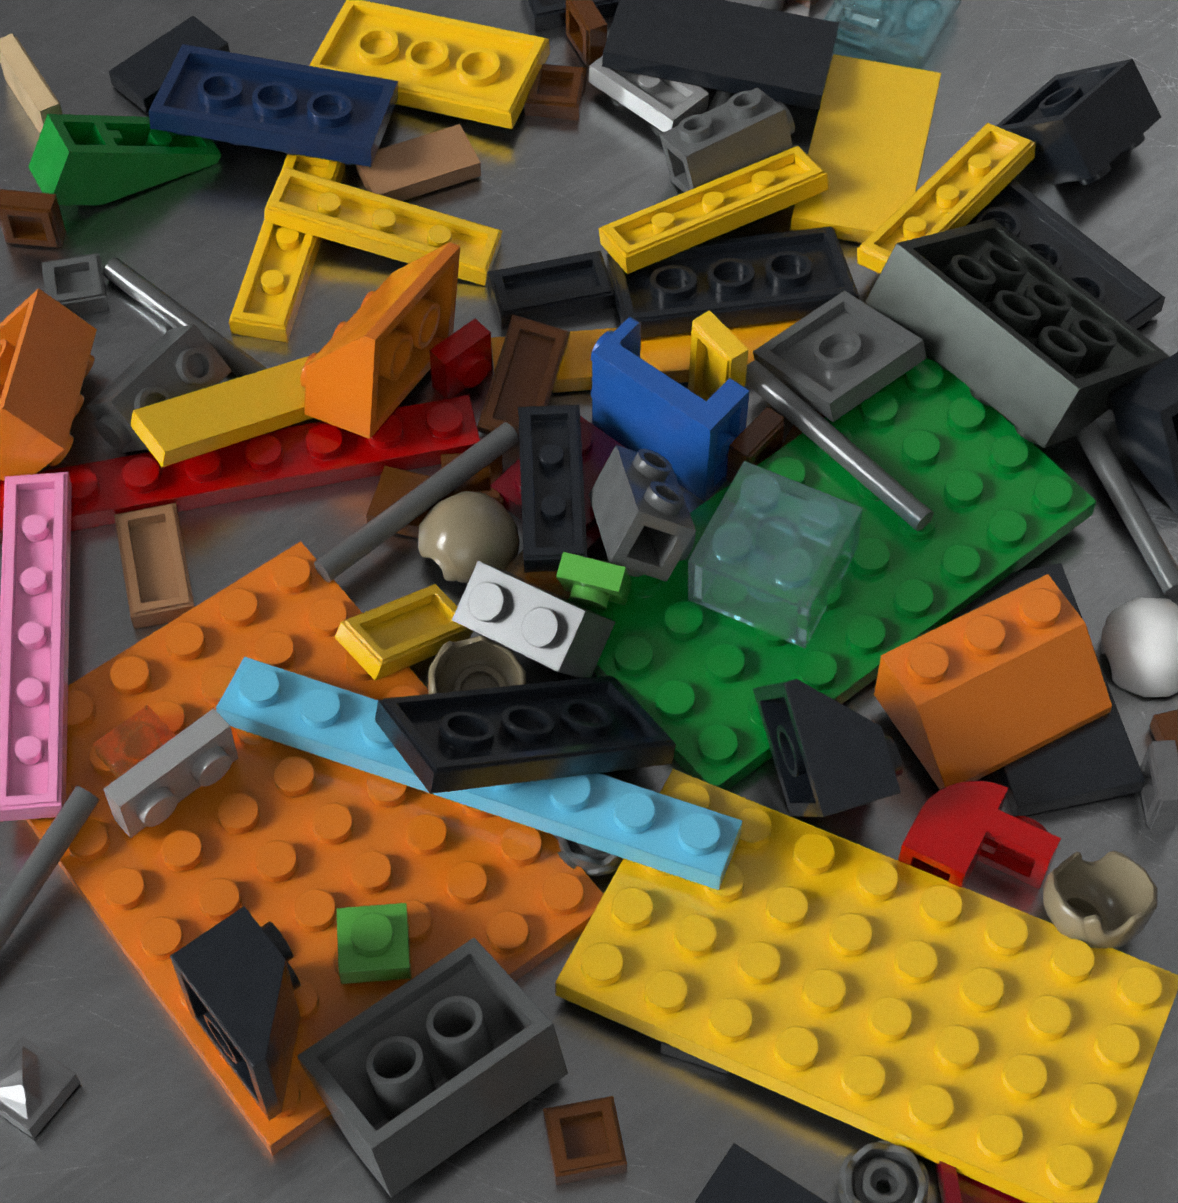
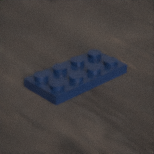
[149,44,398,167]

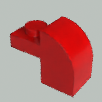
[898,781,1061,890]

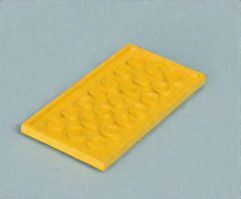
[555,769,1178,1203]

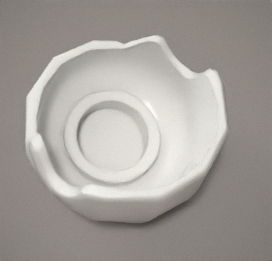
[1101,598,1178,697]

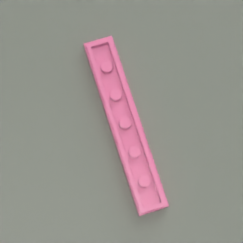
[0,472,72,822]

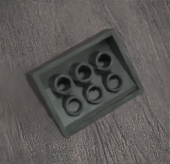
[866,219,1170,448]

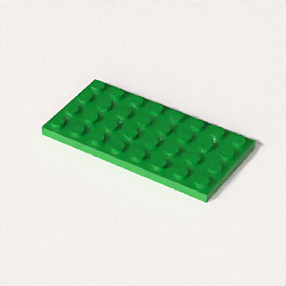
[568,351,1096,791]

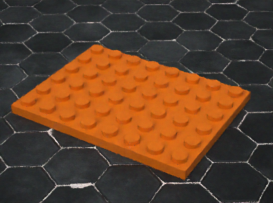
[26,541,604,1156]

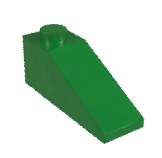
[28,114,221,206]

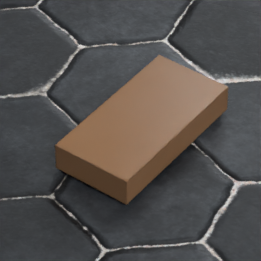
[356,124,481,201]
[114,503,195,629]

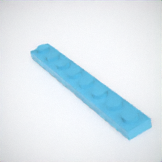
[216,657,742,890]

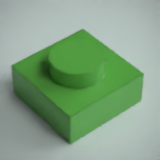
[556,552,633,610]
[336,903,411,984]

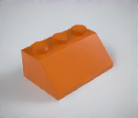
[300,242,460,439]
[0,288,97,481]
[874,574,1112,790]

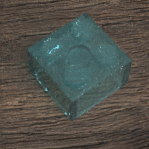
[688,461,863,648]

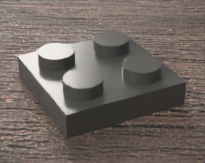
[753,291,926,422]

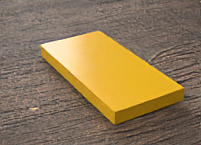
[309,0,550,129]
[790,54,941,243]

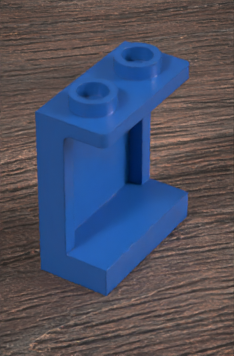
[590,317,750,502]

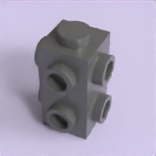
[660,88,795,192]
[86,324,232,453]
[588,445,696,582]

